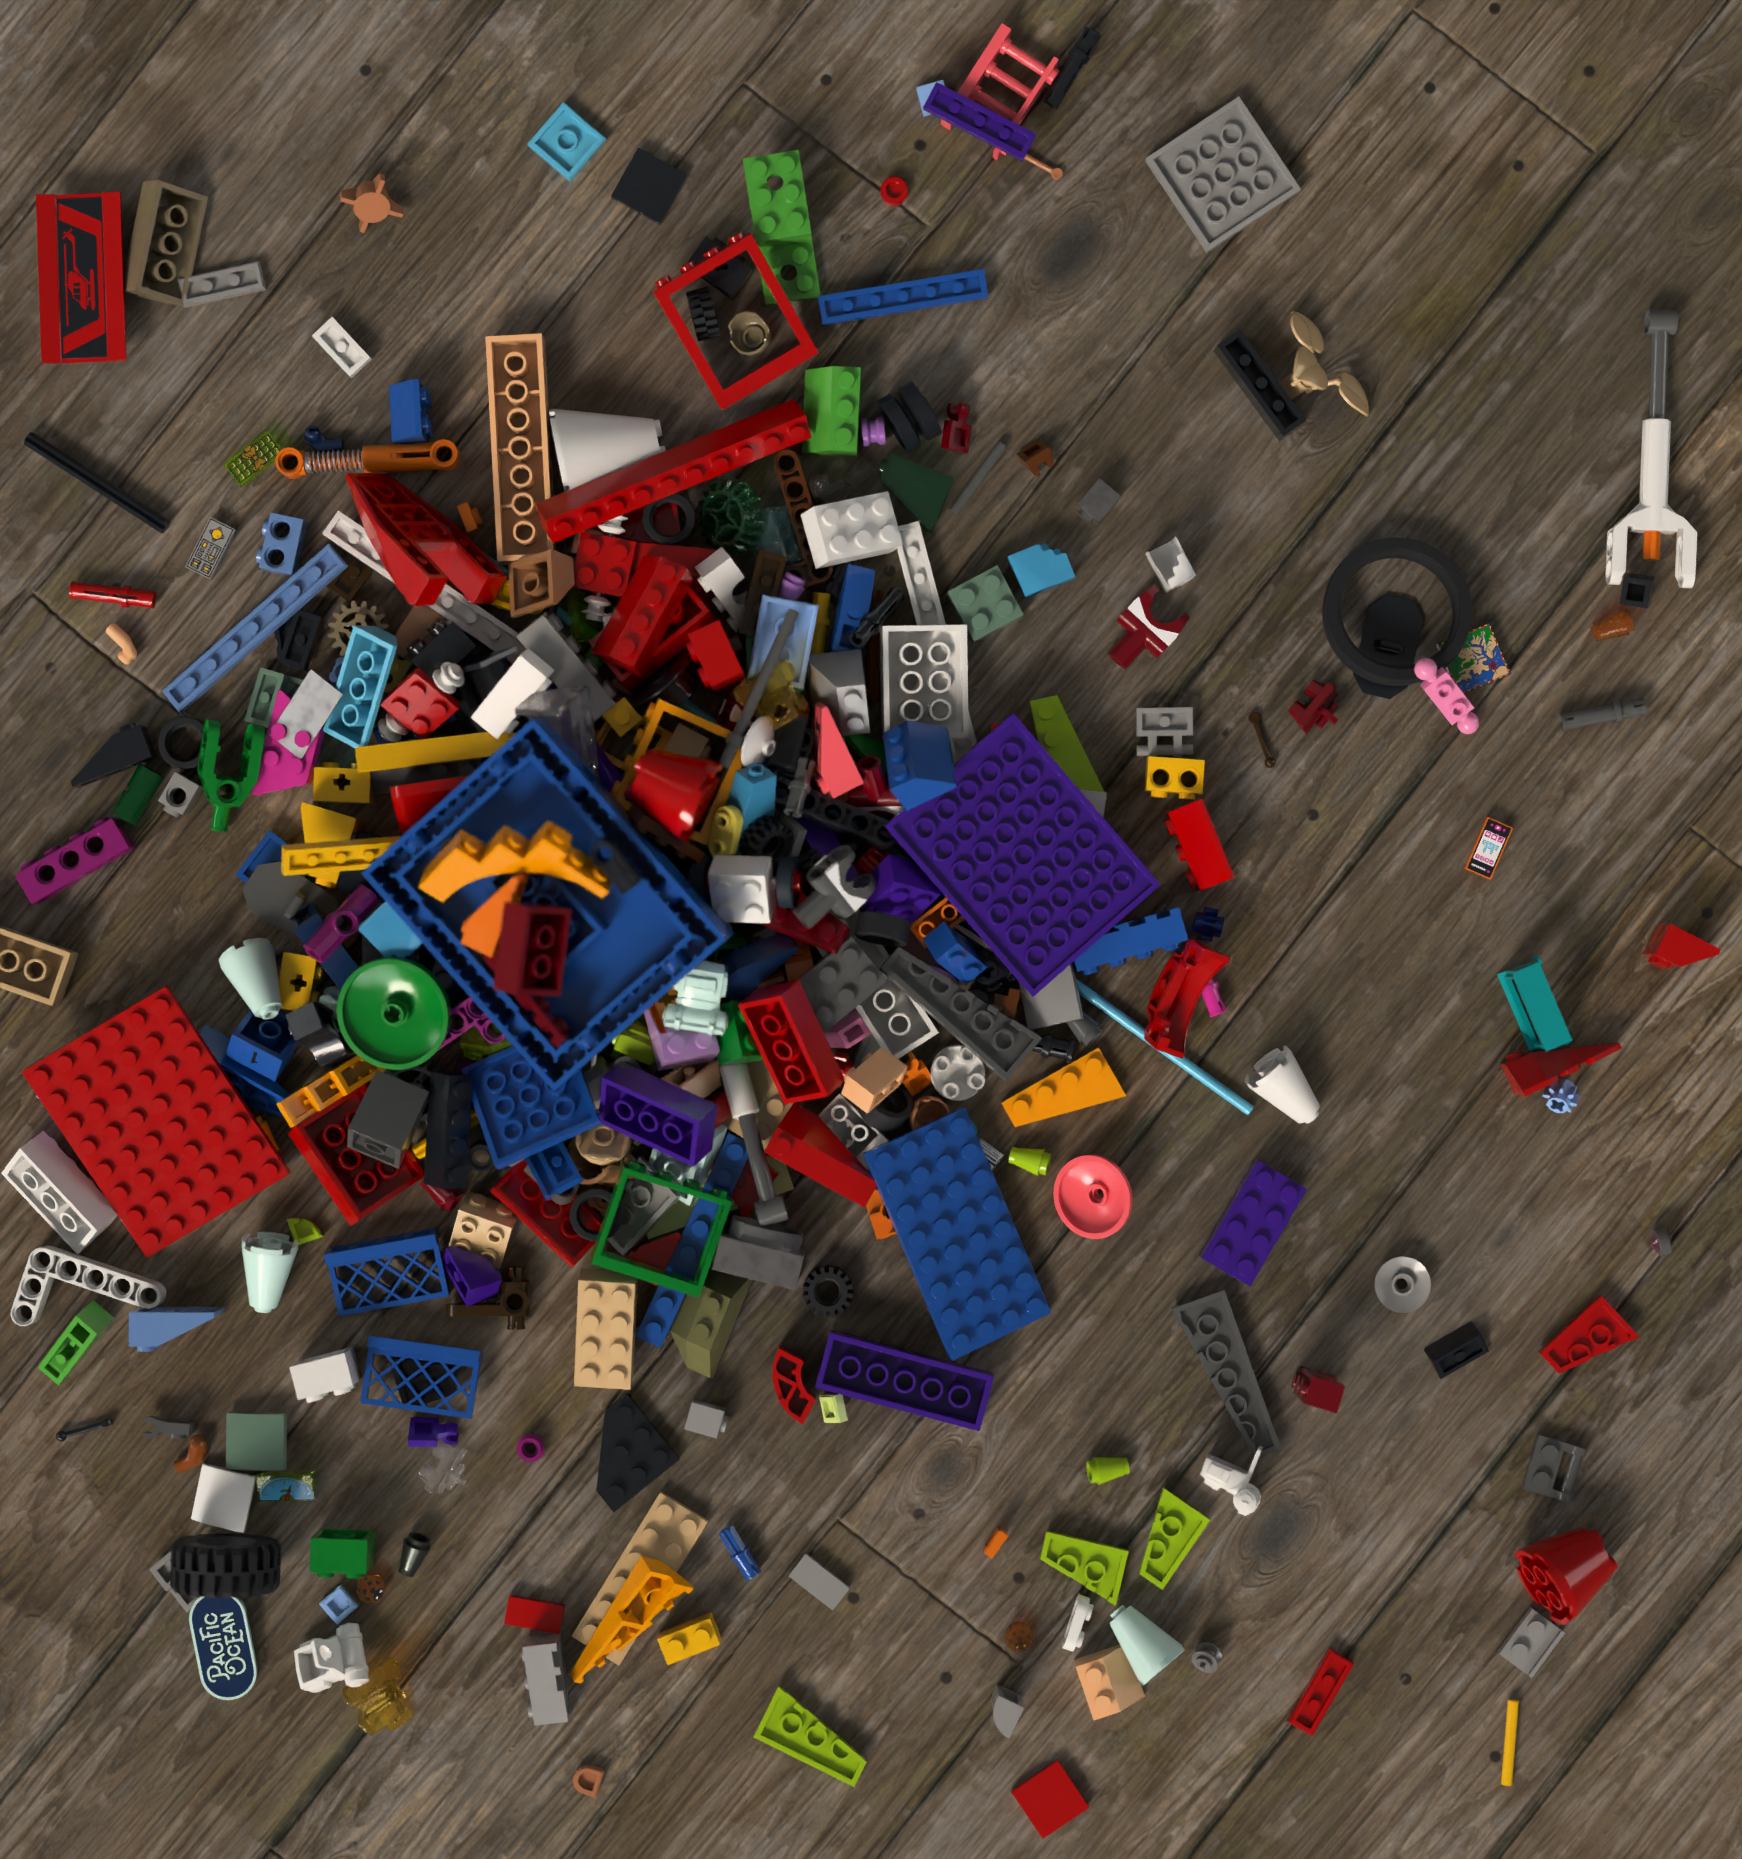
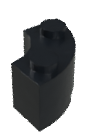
[286,1002,357,1066]

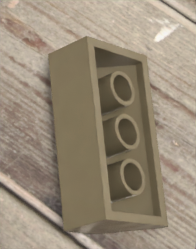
[124,180,208,306]

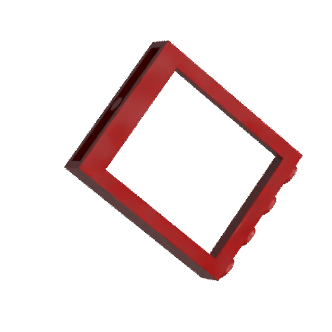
[651,231,819,410]

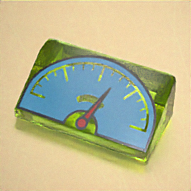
[256,1472,316,1502]

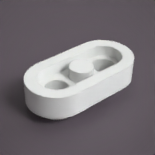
[1062,1594,1093,1652]

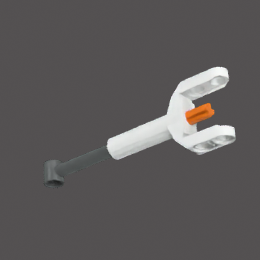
[1606,309,1697,588]
[716,949,789,1227]

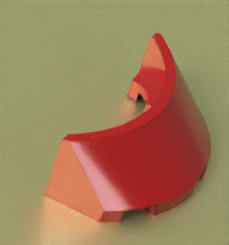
[1144,939,1231,1058]

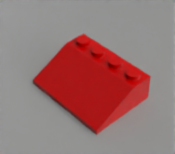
[288,1084,424,1226]

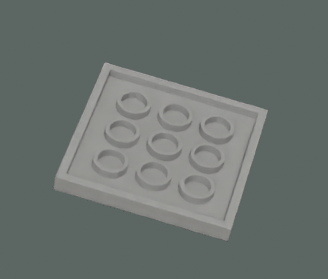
[1145,96,1301,253]

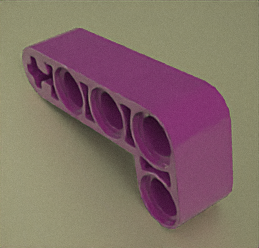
[437,997,506,1051]

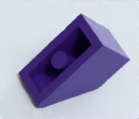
[443,1246,502,1306]

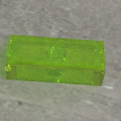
[566,588,600,642]

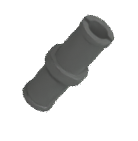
[784,758,816,817]

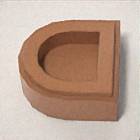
[573,1764,605,1798]

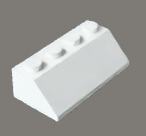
[1,1131,118,1255]

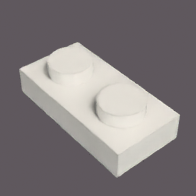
[312,317,372,378]

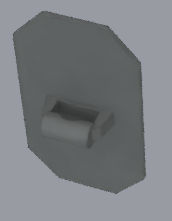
[243,861,344,943]

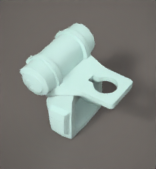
[662,961,729,1036]

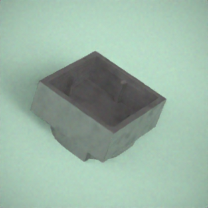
[712,1215,806,1290]

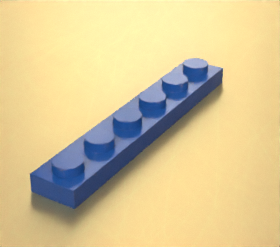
[818,269,988,326]

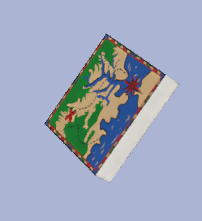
[1436,622,1511,694]

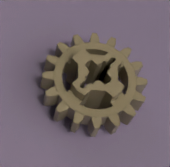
[328,601,390,657]

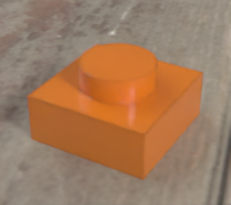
[457,502,483,536]

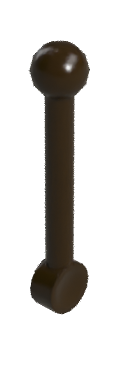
[1248,712,1276,768]

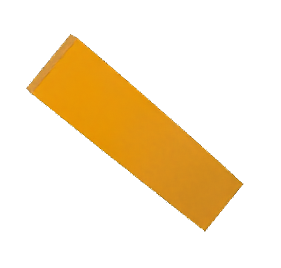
[276,1055,386,1128]

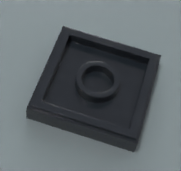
[611,148,687,225]

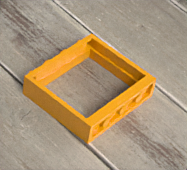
[611,698,745,845]

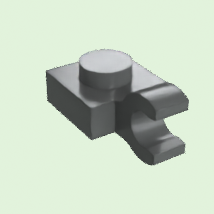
[143,1416,196,1439]

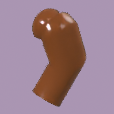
[174,1435,208,1474]

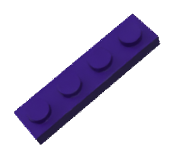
[923,82,1036,162]

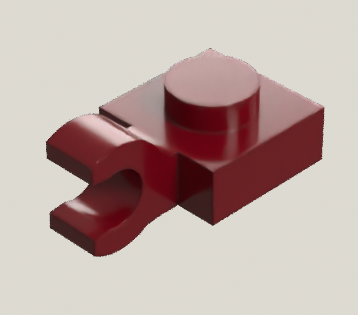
[941,402,972,454]

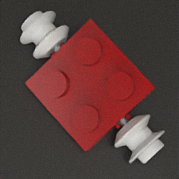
[572,515,638,622]
[378,662,464,742]

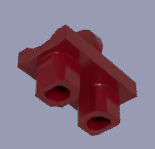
[1288,680,1339,734]

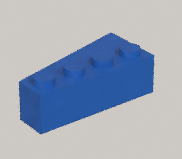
[1073,907,1188,975]

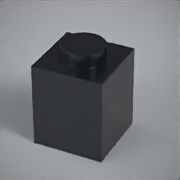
[1619,573,1655,609]

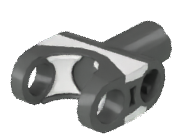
[793,845,877,929]

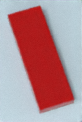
[1287,1647,1354,1736]

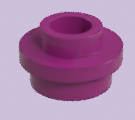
[517,1434,545,1462]

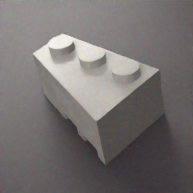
[521,1632,571,1726]

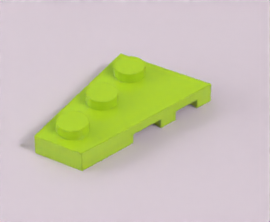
[1139,1487,1210,1590]

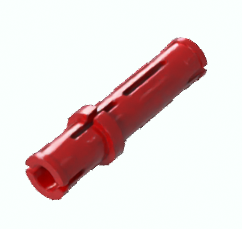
[69,581,157,609]

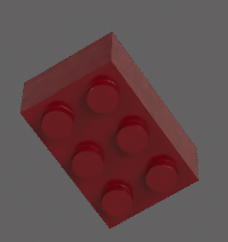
[493,902,572,996]

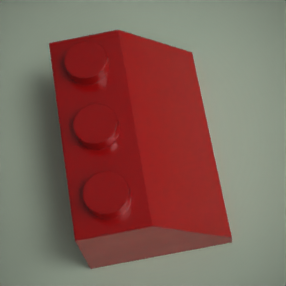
[1164,799,1234,891]

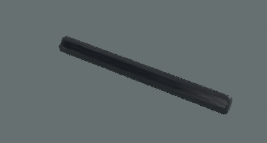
[24,432,170,533]

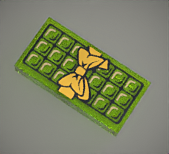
[223,430,282,488]

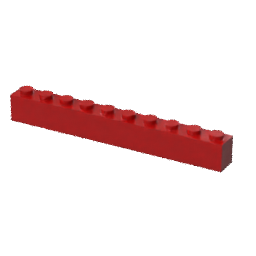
[535,399,812,543]

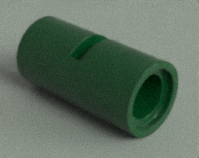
[111,763,164,826]

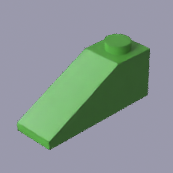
[38,1300,115,1385]

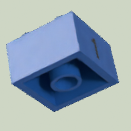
[225,1009,301,1081]

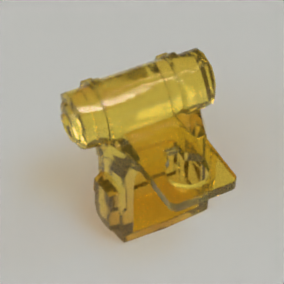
[734,658,810,733]
[342,1657,413,1736]

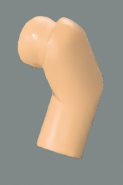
[106,623,137,665]

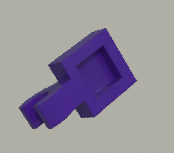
[408,1417,459,1447]

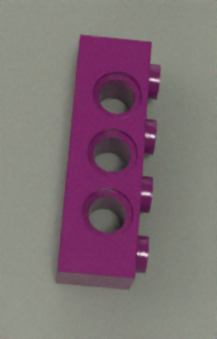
[15,817,135,905]

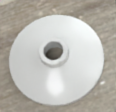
[741,716,776,768]

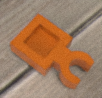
[902,1052,932,1096]

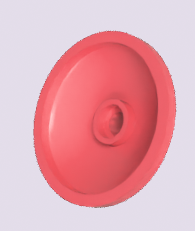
[1053,1155,1132,1239]

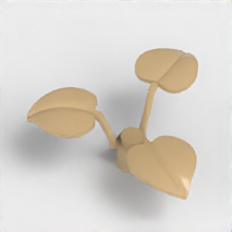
[1279,311,1369,417]

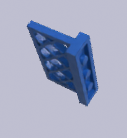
[324,1227,450,1316]
[360,1336,484,1419]

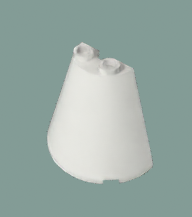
[548,409,666,492]

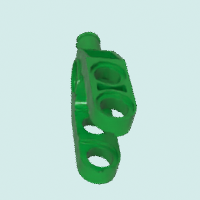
[197,719,265,832]

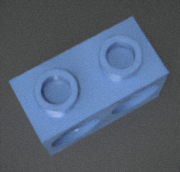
[256,512,308,576]

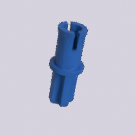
[719,1525,761,1580]

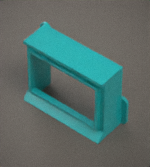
[1497,955,1573,1052]

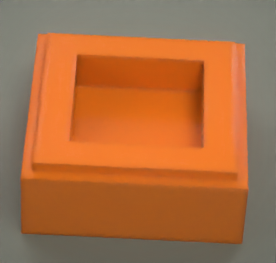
[983,1526,1008,1559]

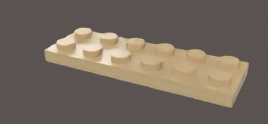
[572,1491,708,1666]

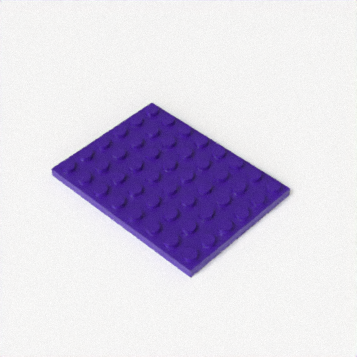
[884,713,1161,997]

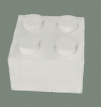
[289,1347,362,1403]

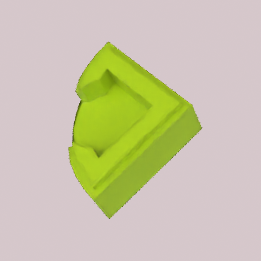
[287,1217,324,1245]

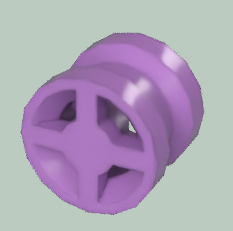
[861,416,886,447]

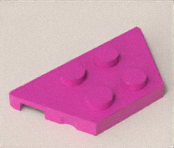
[251,690,325,796]

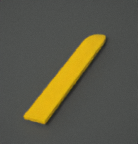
[355,732,517,773]

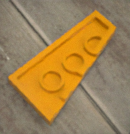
[1001,1047,1126,1127]

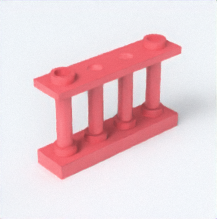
[941,23,1060,160]

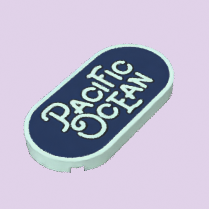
[189,1597,258,1700]

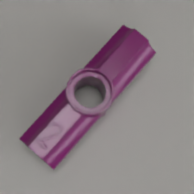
[303,884,379,963]

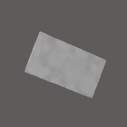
[269,669,343,759]

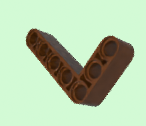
[774,449,833,591]

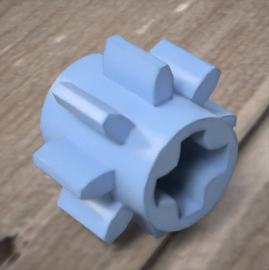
[1543,1079,1580,1113]

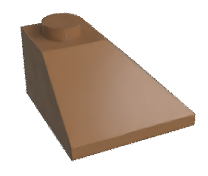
[508,549,575,618]

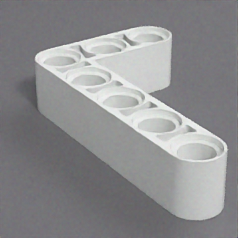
[10,1245,167,1326]

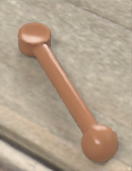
[1025,154,1063,180]

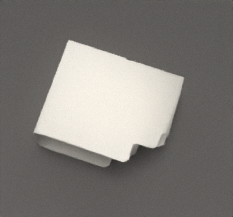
[1145,537,1196,592]

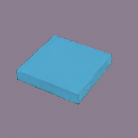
[527,102,607,182]

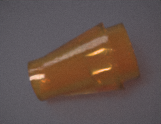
[1590,609,1635,642]

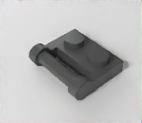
[1521,1434,1587,1503]

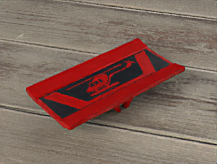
[36,191,127,364]

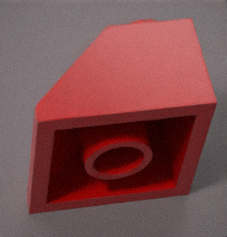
[1642,924,1721,969]

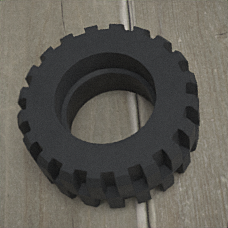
[170,1533,281,1598]

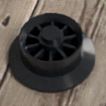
[629,650,700,717]

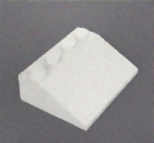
[880,625,969,739]

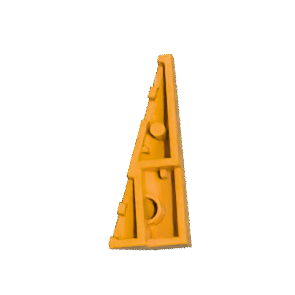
[569,1556,694,1684]

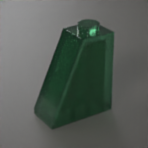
[877,453,953,533]

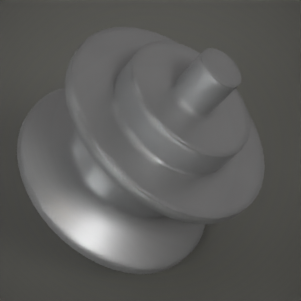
[1191,1642,1223,1673]

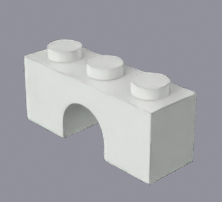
[695,547,751,636]

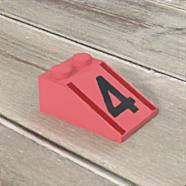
[813,702,864,798]

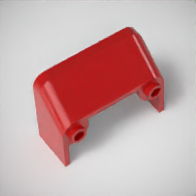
[390,775,470,835]

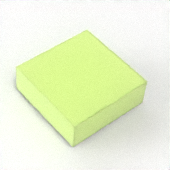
[819,1393,848,1423]

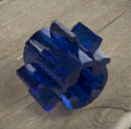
[1192,907,1224,942]

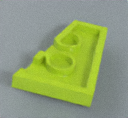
[1040,1530,1129,1606]

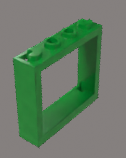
[590,1161,732,1298]

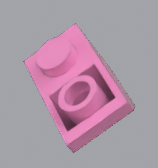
[824,1008,872,1049]

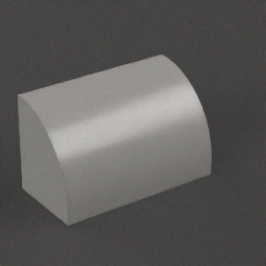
[991,1683,1024,1739]

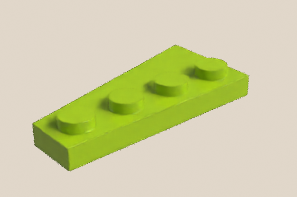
[1029,695,1108,800]
[753,1684,867,1787]

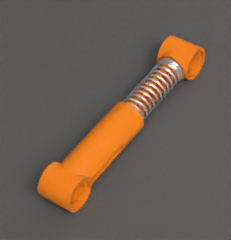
[275,439,461,479]

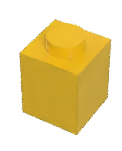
[603,697,644,739]

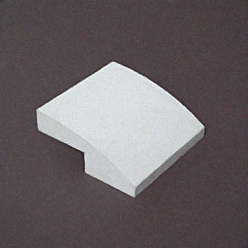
[191,1463,257,1533]

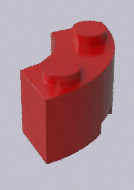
[772,1345,816,1425]

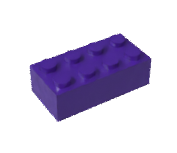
[599,1061,718,1167]
[1199,1158,1307,1286]

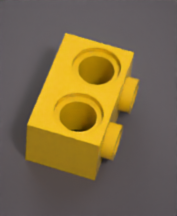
[1144,756,1205,800]

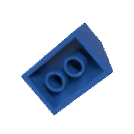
[883,721,957,811]

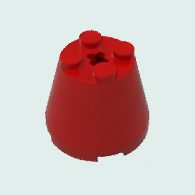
[624,749,723,844]
[1515,1528,1618,1625]

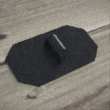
[1353,594,1424,699]

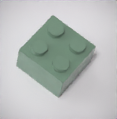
[947,565,1024,644]

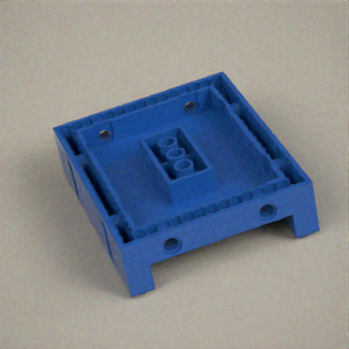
[362,718,734,1091]

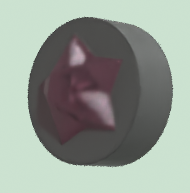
[1650,1227,1672,1256]

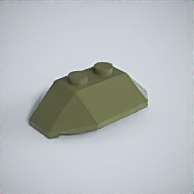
[670,1270,753,1378]

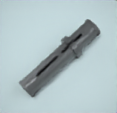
[1559,698,1647,731]

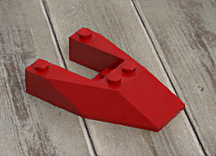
[345,473,507,606]

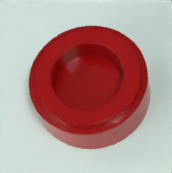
[880,176,908,206]

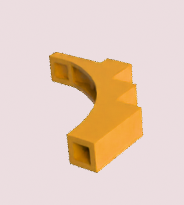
[418,820,612,902]

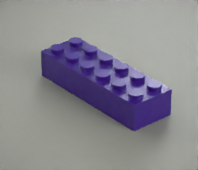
[815,1329,994,1431]

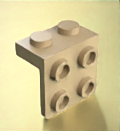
[449,1191,518,1269]

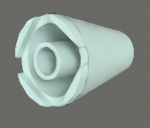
[219,938,282,1020]
[241,1232,299,1313]
[1109,1605,1185,1686]

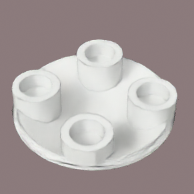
[930,1045,985,1101]

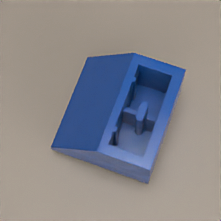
[389,379,433,444]

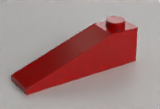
[1500,1043,1622,1096]

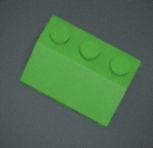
[801,366,861,457]

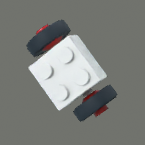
[688,854,803,923]

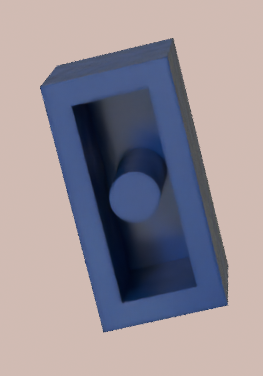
[923,921,987,985]

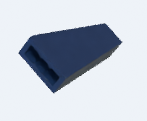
[290,901,360,990]

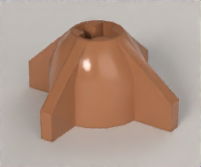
[339,174,403,233]

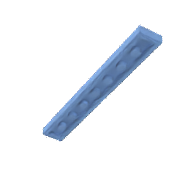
[162,544,348,713]

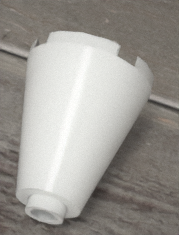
[1244,1046,1320,1124]

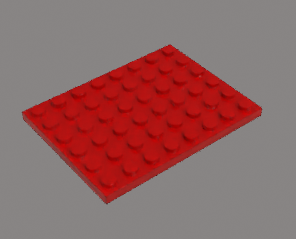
[21,984,291,1258]

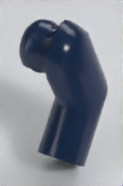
[304,426,344,453]

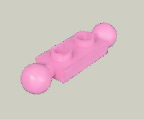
[1414,658,1480,734]

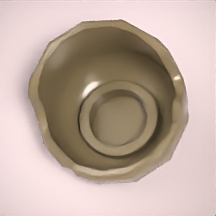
[728,310,772,356]

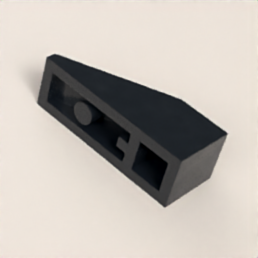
[71,722,157,788]

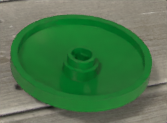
[337,956,451,1070]

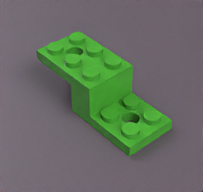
[743,150,821,307]

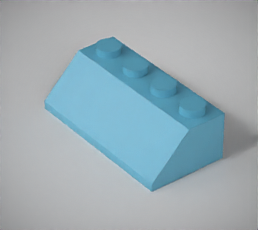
[323,625,397,748]

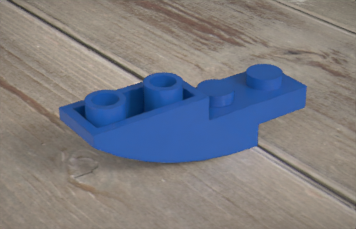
[827,563,875,653]

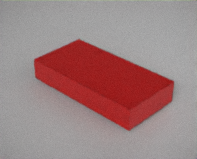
[504,1595,565,1634]

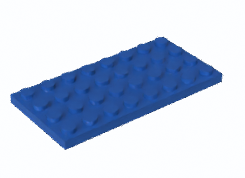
[863,1107,1051,1361]

